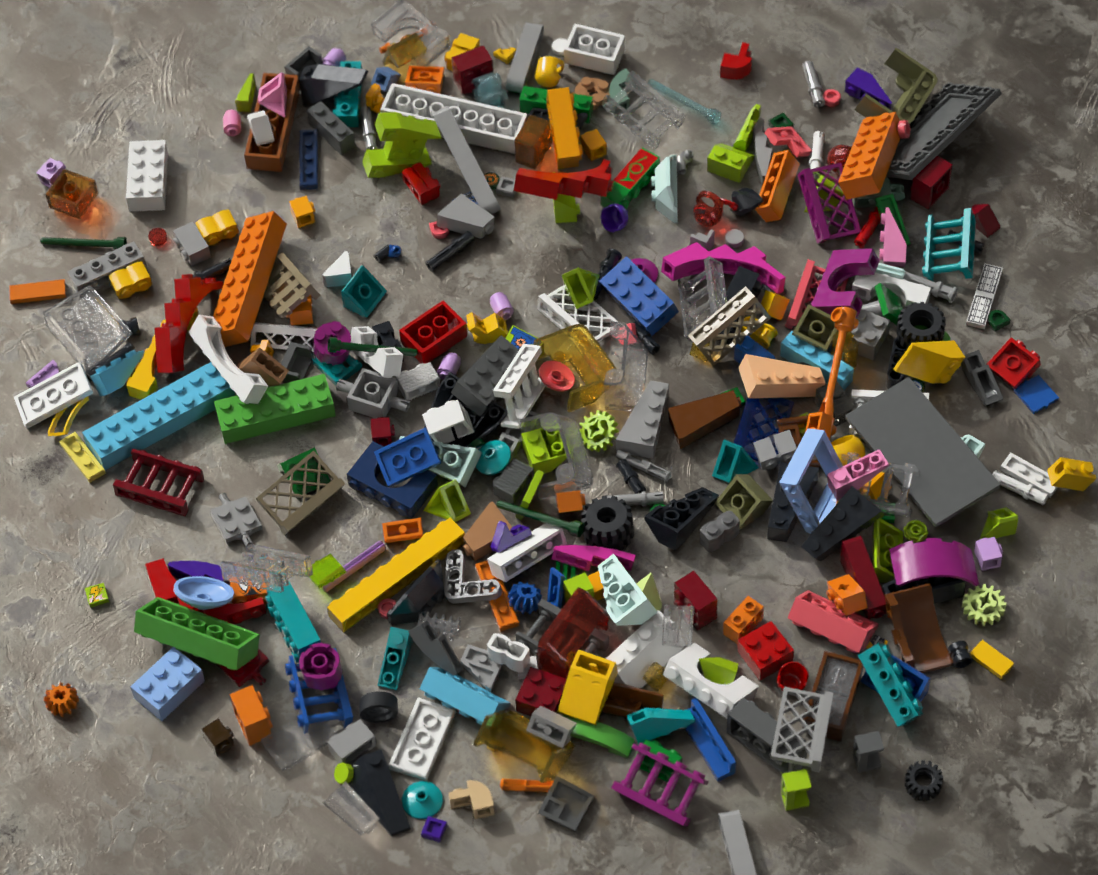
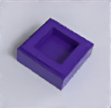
[421,816,448,843]

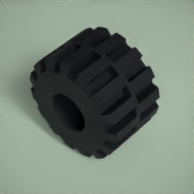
[581,495,634,551]

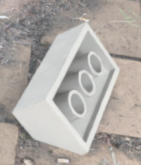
[606,610,688,689]

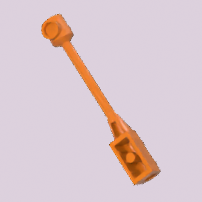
[805,307,859,440]

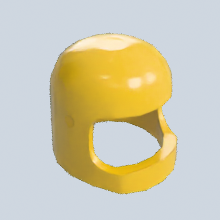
[535,56,565,88]

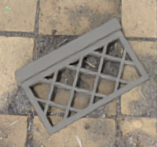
[770,687,834,772]

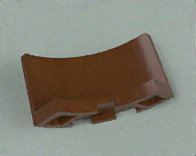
[885,584,953,673]

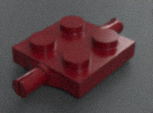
[215,649,269,688]

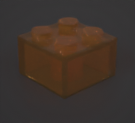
[514,114,552,169]
[45,169,98,219]

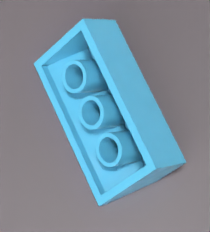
[419,667,511,727]

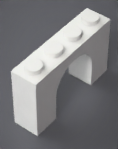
[663,643,759,719]

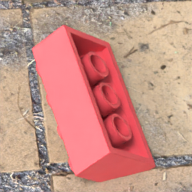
[788,590,879,653]

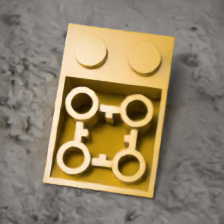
[558,650,619,725]

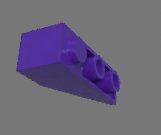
[845,67,892,110]

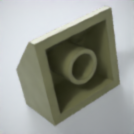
[792,304,838,352]
[715,474,773,529]

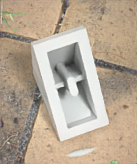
[322,251,352,287]

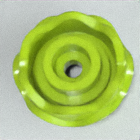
[903,520,928,543]

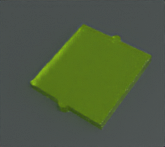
[303,553,347,589]

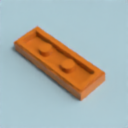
[9,279,66,304]

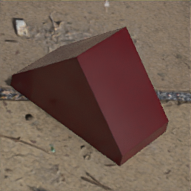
[961,204,1001,238]

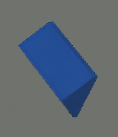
[860,655,930,702]

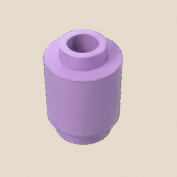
[322,48,346,67]
[490,292,514,320]
[437,353,461,380]

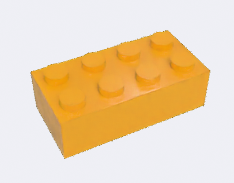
[546,87,583,169]

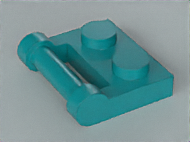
[312,354,362,386]

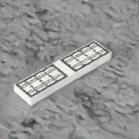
[966,263,1003,329]

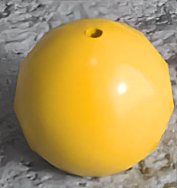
[831,435,866,466]

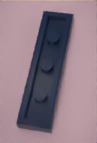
[299,129,318,190]

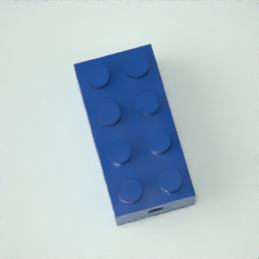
[599,256,679,337]

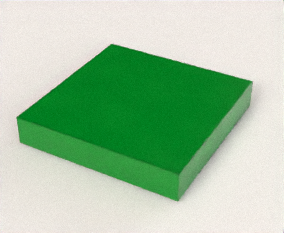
[875,283,903,326]

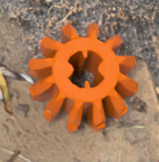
[44,682,79,717]

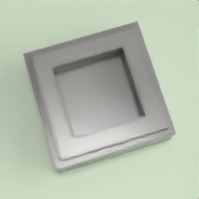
[496,176,516,198]

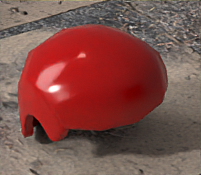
[777,661,809,691]

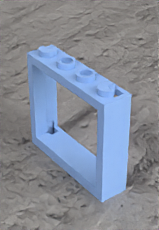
[779,429,843,534]

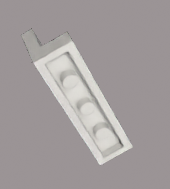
[251,322,318,352]

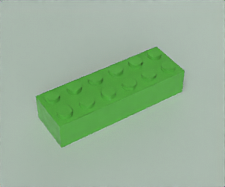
[214,374,336,444]
[134,597,260,670]

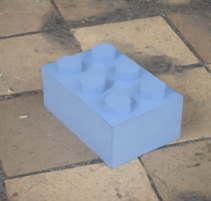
[130,647,205,721]

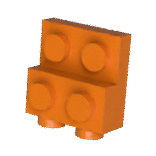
[405,66,444,94]

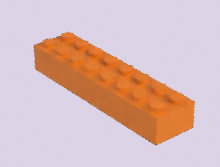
[213,211,287,347]

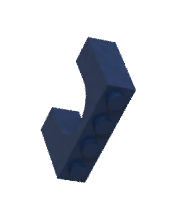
[347,441,438,518]

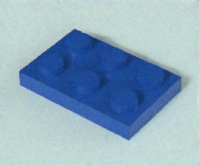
[374,427,441,487]

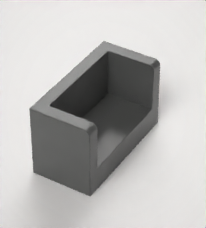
[284,46,323,79]
[281,342,313,383]
[853,731,884,773]

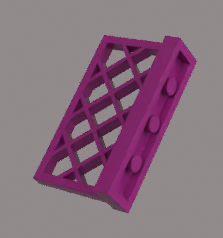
[797,163,861,244]

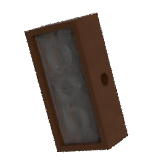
[802,651,863,742]

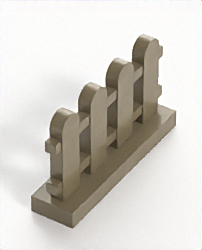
[263,252,321,318]

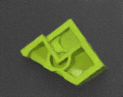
[733,104,761,152]

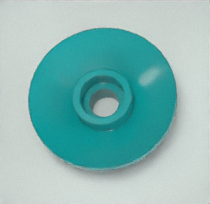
[476,440,511,475]
[402,781,443,819]

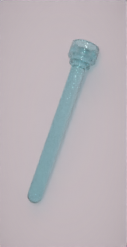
[648,79,721,124]

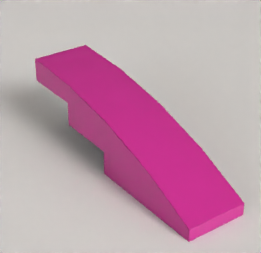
[552,545,636,571]

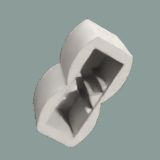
[487,633,530,672]

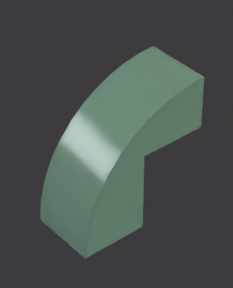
[609,69,634,117]

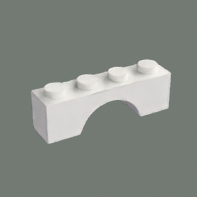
[852,272,931,306]
[351,326,403,378]

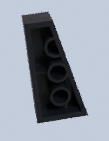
[717,266,762,345]
[767,462,819,542]
[801,486,886,562]
[882,577,965,611]

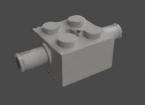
[336,368,410,418]

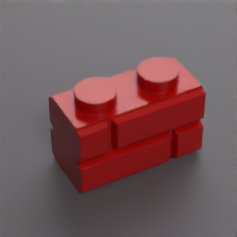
[402,162,441,205]

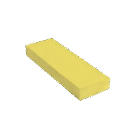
[59,432,106,483]

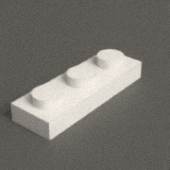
[1000,453,1058,498]

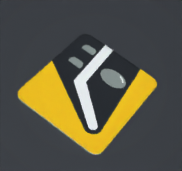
[866,635,888,649]

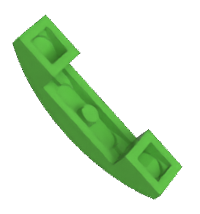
[559,714,635,758]

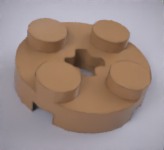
[575,77,609,110]

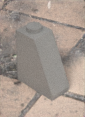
[437,193,494,239]

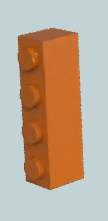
[755,150,800,223]

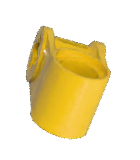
[741,316,778,349]

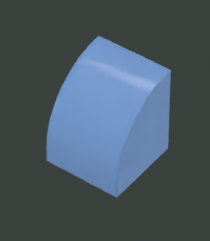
[371,67,401,91]

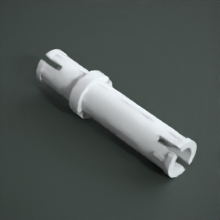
[809,131,825,180]
[992,470,1049,505]

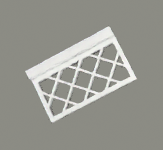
[537,285,621,353]

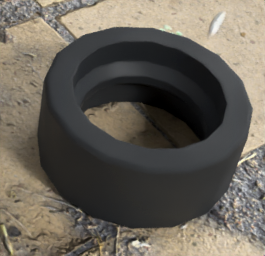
[359,691,398,723]

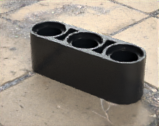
[886,338,907,389]

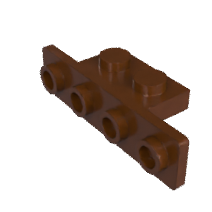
[602,683,664,718]

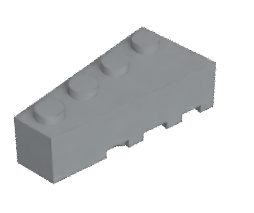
[616,380,669,459]

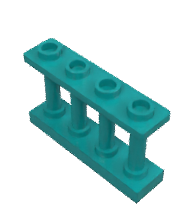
[922,208,976,281]

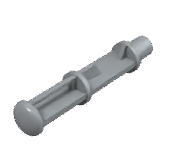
[616,450,671,482]

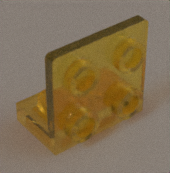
[382,32,428,68]

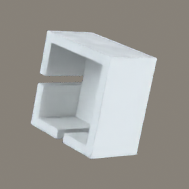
[422,400,474,444]

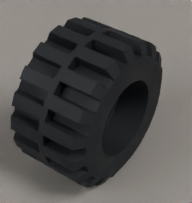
[897,302,946,349]

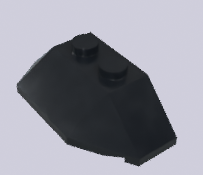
[387,559,445,625]

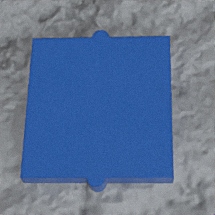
[1013,375,1059,414]

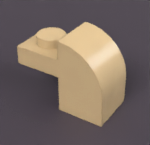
[448,780,495,819]

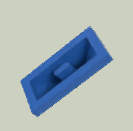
[547,567,567,609]

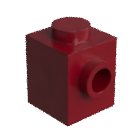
[370,417,395,447]

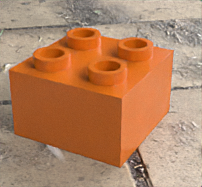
[230,685,273,746]

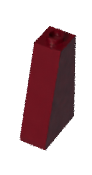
[840,536,887,619]

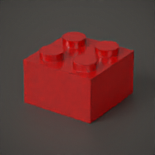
[737,621,794,681]

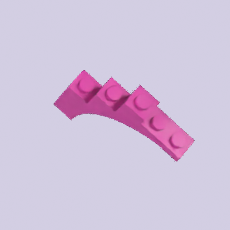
[661,242,786,294]

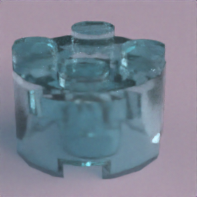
[471,72,508,107]

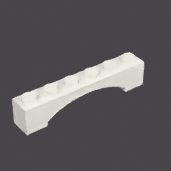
[188,315,268,404]

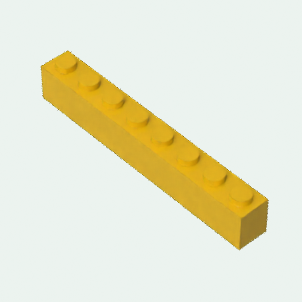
[327,518,465,632]

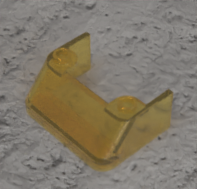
[533,324,617,413]
[473,709,575,783]

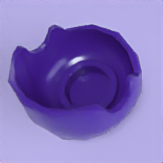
[600,203,629,232]

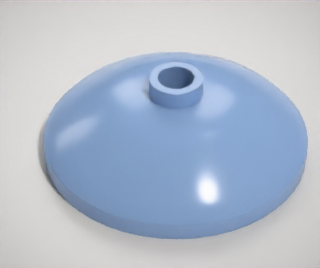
[174,576,234,610]

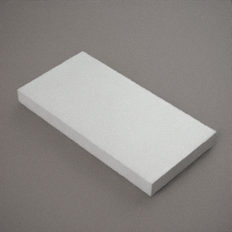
[14,362,93,429]
[388,698,456,781]

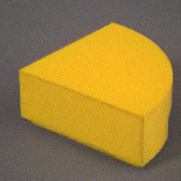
[493,47,516,64]

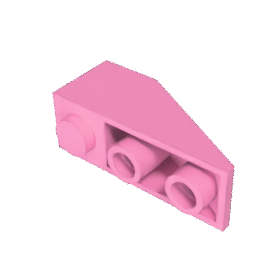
[879,207,906,267]
[827,449,889,501]

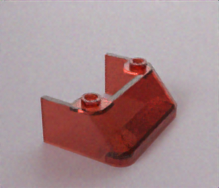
[537,587,609,679]

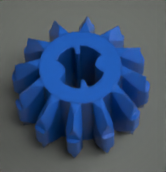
[508,581,542,614]

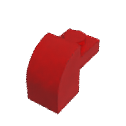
[720,42,752,80]

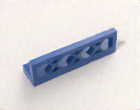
[685,698,736,782]

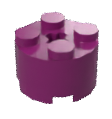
[313,321,351,366]
[299,643,343,690]

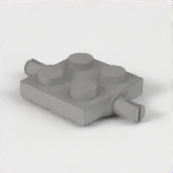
[210,493,262,548]

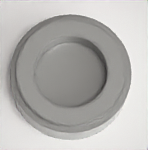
[725,229,744,248]

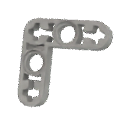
[444,549,502,604]

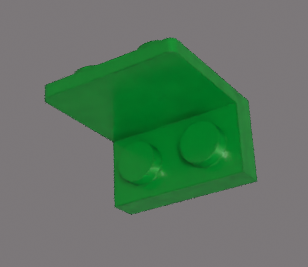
[277,447,330,494]

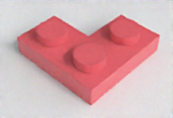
[764,126,812,157]

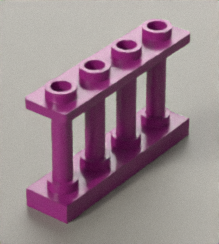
[611,742,709,826]

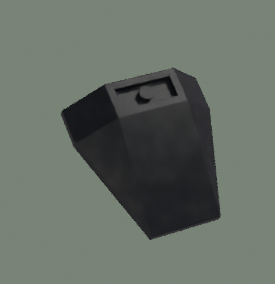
[424,372,508,447]

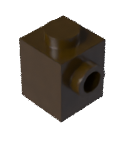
[201,718,234,756]

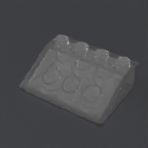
[43,285,132,371]

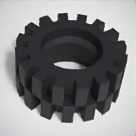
[905,760,943,801]

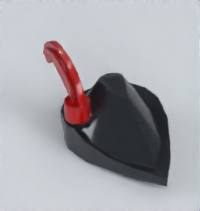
[713,188,764,216]

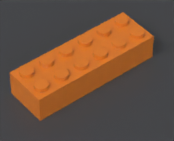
[838,112,900,200]

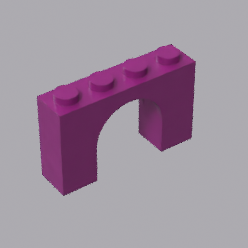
[811,248,880,318]

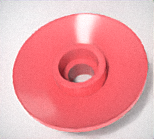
[539,361,575,392]

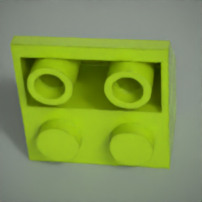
[521,423,570,475]

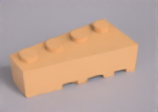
[739,354,825,398]

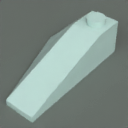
[598,554,658,626]

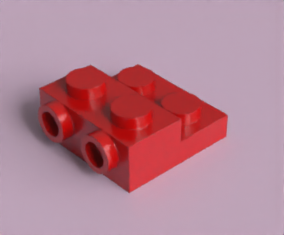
[986,337,1041,389]

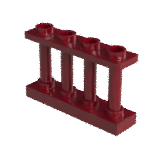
[113,449,204,517]

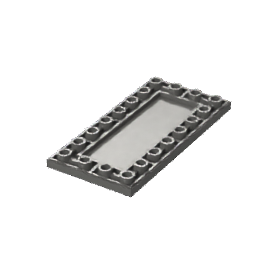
[886,82,1002,180]
[845,377,1000,528]

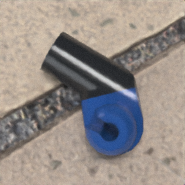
[374,245,401,262]

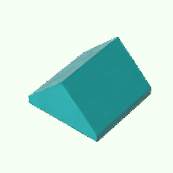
[341,265,387,318]

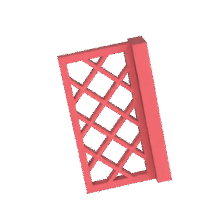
[785,259,848,329]

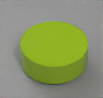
[334,763,354,784]

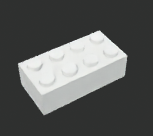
[126,140,168,212]

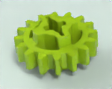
[578,410,619,452]

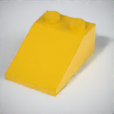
[893,340,965,384]

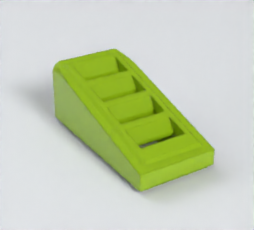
[235,74,256,112]

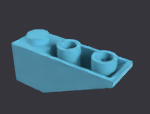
[90,350,144,396]

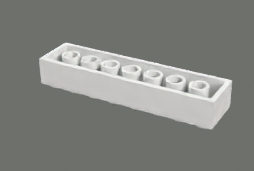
[380,83,528,154]

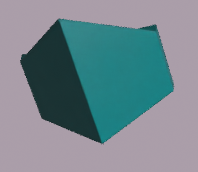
[712,440,759,483]

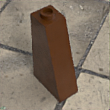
[668,390,742,449]

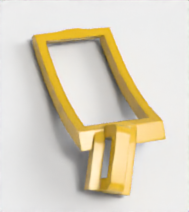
[48,396,89,436]

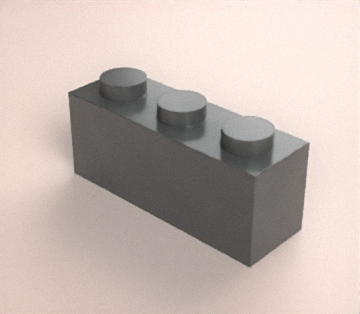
[307,101,355,155]

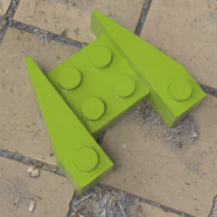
[362,112,441,178]

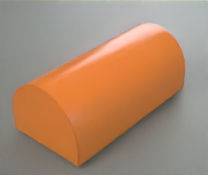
[382,518,423,544]

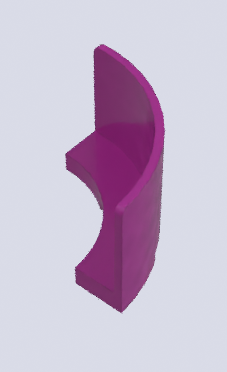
[889,538,979,586]

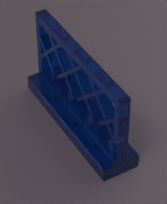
[733,397,794,462]

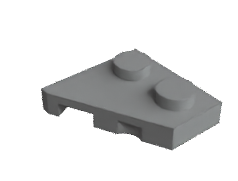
[460,644,503,692]

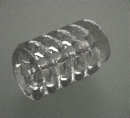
[418,611,461,641]

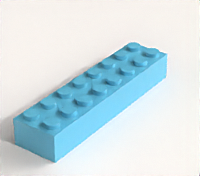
[82,362,235,470]

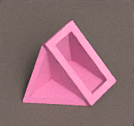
[258,72,287,118]

